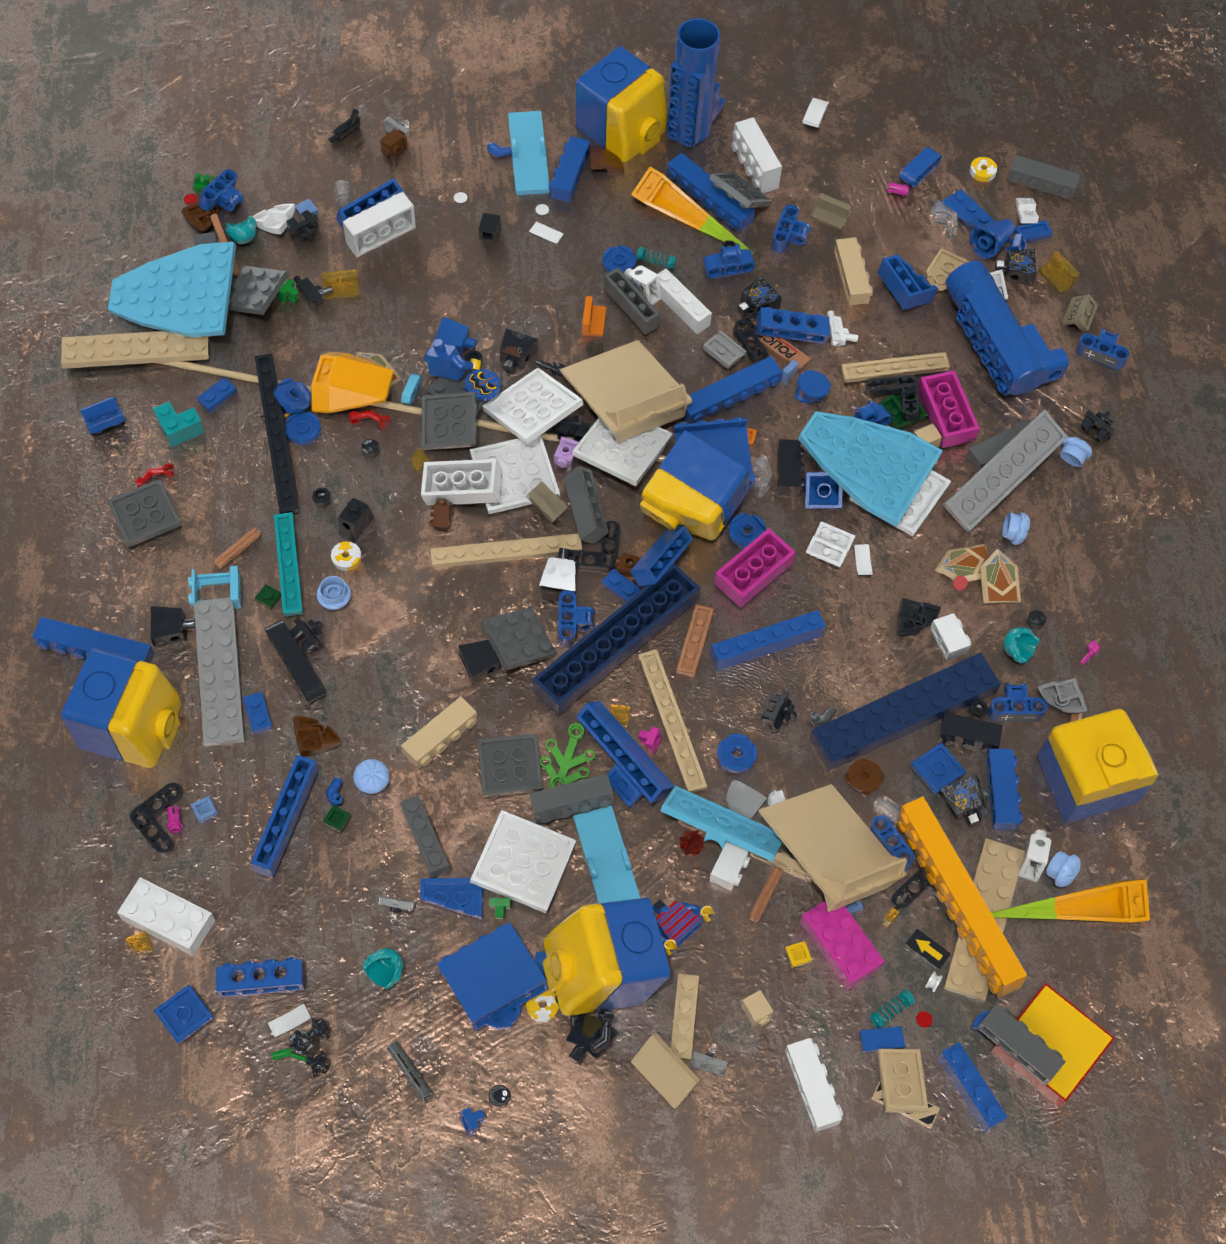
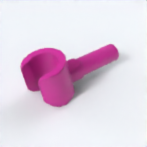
[1079,640,1100,666]

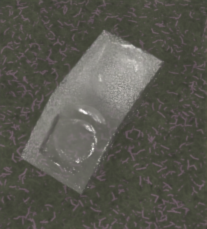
[930,200,958,238]
[752,453,772,499]

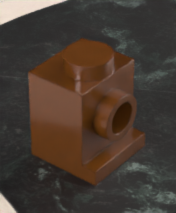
[380,129,408,158]
[429,498,452,528]
[615,552,642,581]

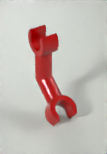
[349,410,390,429]
[135,463,174,488]

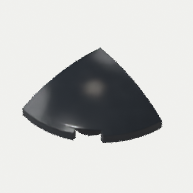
[897,598,941,635]

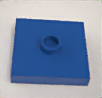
[910,742,967,796]
[153,984,214,1045]

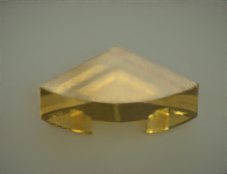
[412,447,430,472]
[611,704,630,727]
[881,908,900,928]
[125,931,153,953]

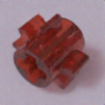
[679,830,704,855]

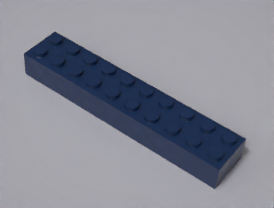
[532,563,701,715]
[809,652,1001,772]

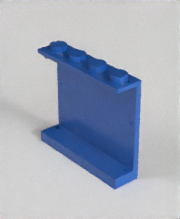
[674,417,756,487]
[437,923,549,1031]

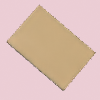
[631,1033,700,1109]
[877,1049,929,1113]

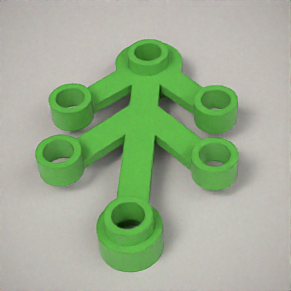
[540,723,595,789]

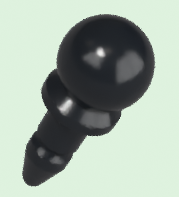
[534,360,566,378]

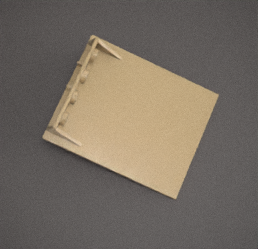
[560,340,692,442]
[759,784,907,912]

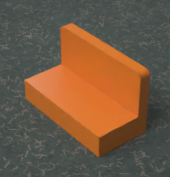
[582,296,606,337]

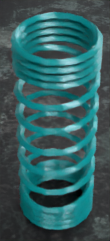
[636,246,676,269]
[870,989,915,1028]

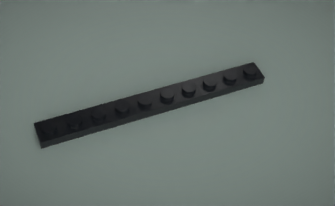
[254,353,299,514]

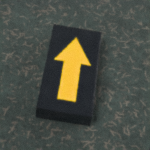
[905,929,951,971]

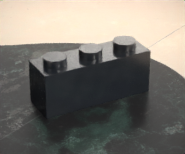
[777,439,805,497]
[938,712,1003,754]

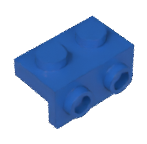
[80,396,125,434]

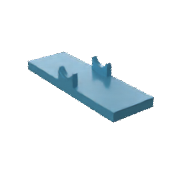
[508,111,550,195]
[661,786,783,862]
[573,806,640,903]

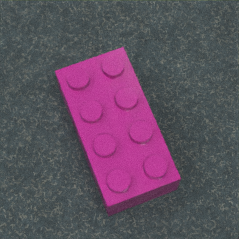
[918,370,980,448]
[714,528,796,608]
[800,900,885,990]

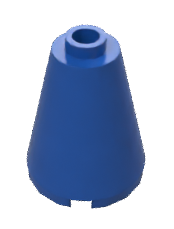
[969,219,1015,259]

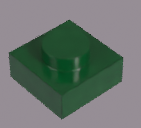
[254,584,281,610]
[322,805,351,833]

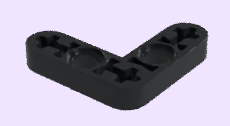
[733,306,776,364]
[865,375,920,421]
[569,521,620,572]
[130,782,183,857]
[890,867,946,911]

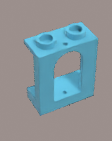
[188,566,241,609]

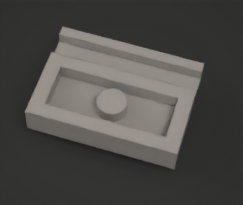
[703,330,747,370]

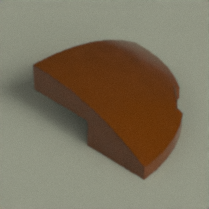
[590,145,624,173]
[181,198,218,232]
[293,716,341,756]

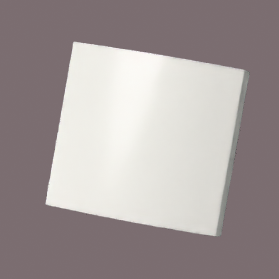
[806,521,855,568]

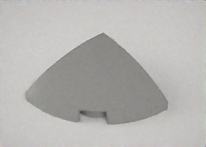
[1037,678,1088,714]
[726,779,767,820]

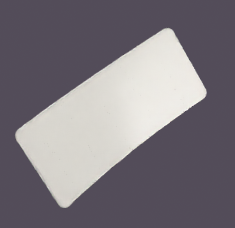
[854,544,873,575]
[268,1004,311,1037]

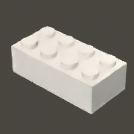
[731,118,782,194]
[343,192,416,257]
[421,459,502,505]
[117,877,215,956]

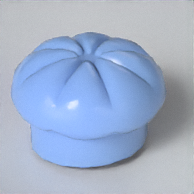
[1060,437,1092,467]
[1002,512,1030,545]
[316,576,351,610]
[353,759,390,794]
[1046,851,1081,887]

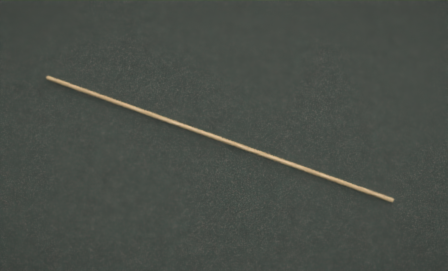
[157,361,666,463]

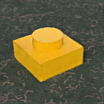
[785,941,812,968]

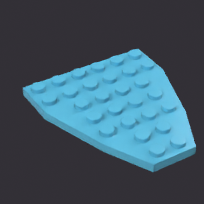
[108,242,236,337]
[798,411,943,527]

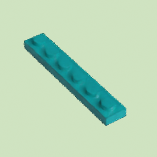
[274,512,303,617]

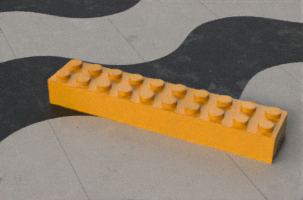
[897,796,1027,999]

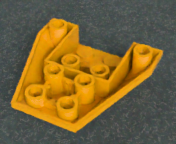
[311,352,394,413]

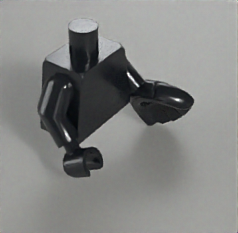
[555,995,618,1064]

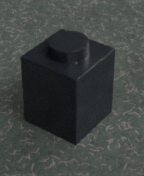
[479,213,501,243]

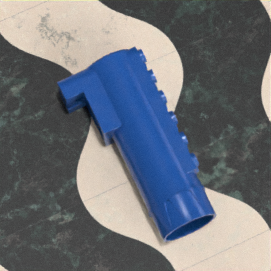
[666,18,725,147]
[945,261,1069,395]

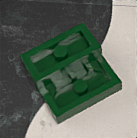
[878,394,928,430]

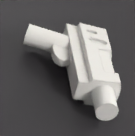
[827,311,858,346]

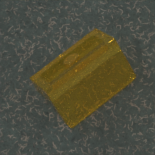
[1039,251,1080,293]
[321,269,359,300]

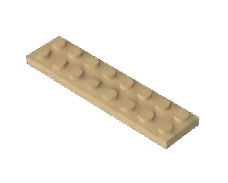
[61,331,209,369]
[944,838,1025,1002]

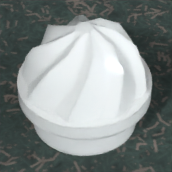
[767,790,786,806]

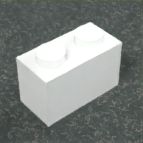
[930,613,971,661]
[709,841,751,891]

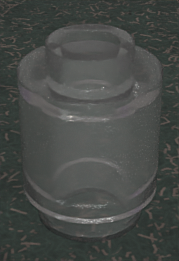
[333,180,352,207]
[873,795,901,825]

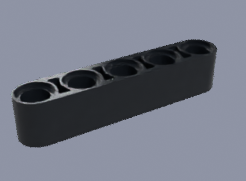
[264,619,327,703]

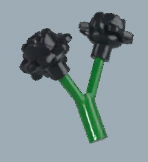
[271,1018,329,1077]

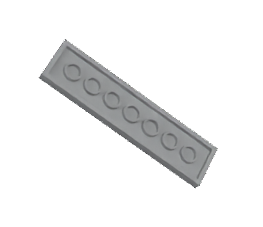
[943,409,1068,532]
[194,597,245,747]

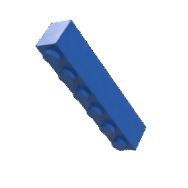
[667,153,755,233]
[684,356,783,424]
[710,610,826,671]
[32,617,154,663]
[576,701,675,803]
[250,755,318,878]

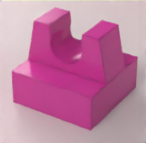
[638,727,662,754]

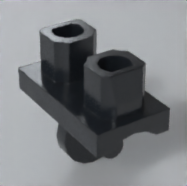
[286,210,318,241]
[1081,410,1114,443]
[556,416,590,442]
[290,617,325,654]
[762,691,797,731]

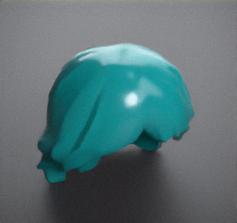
[225,216,257,244]
[1003,627,1039,664]
[363,948,404,989]

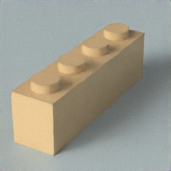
[834,237,873,306]
[401,697,477,769]
[670,973,699,1066]

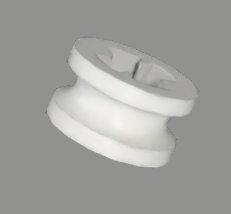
[925,971,943,992]

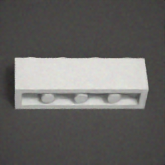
[657,269,712,334]
[785,1038,843,1132]

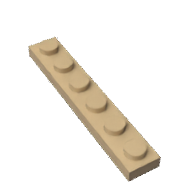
[841,352,950,383]

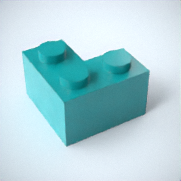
[152,401,205,447]

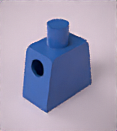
[434,317,477,356]

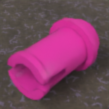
[887,182,909,197]
[166,806,183,833]

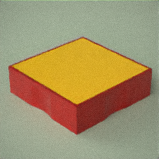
[991,983,1115,1108]

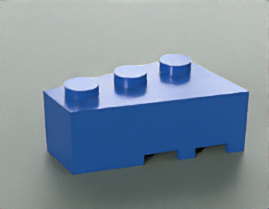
[877,254,938,310]

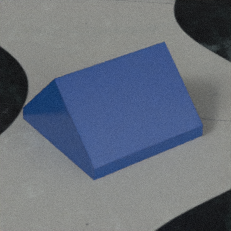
[803,471,843,508]

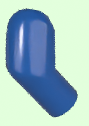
[487,142,512,158]
[326,777,343,806]

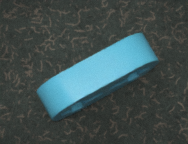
[401,373,422,405]

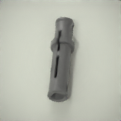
[387,1041,433,1102]

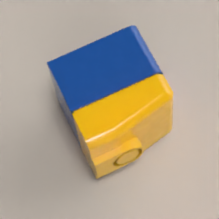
[576,46,668,162]
[640,430,750,541]
[61,647,182,768]
[1037,709,1159,824]
[542,897,670,1016]

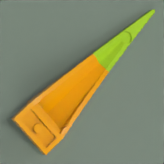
[631,166,754,255]
[991,879,1150,923]

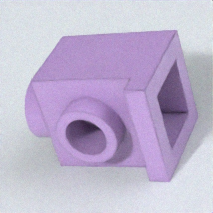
[554,437,579,469]

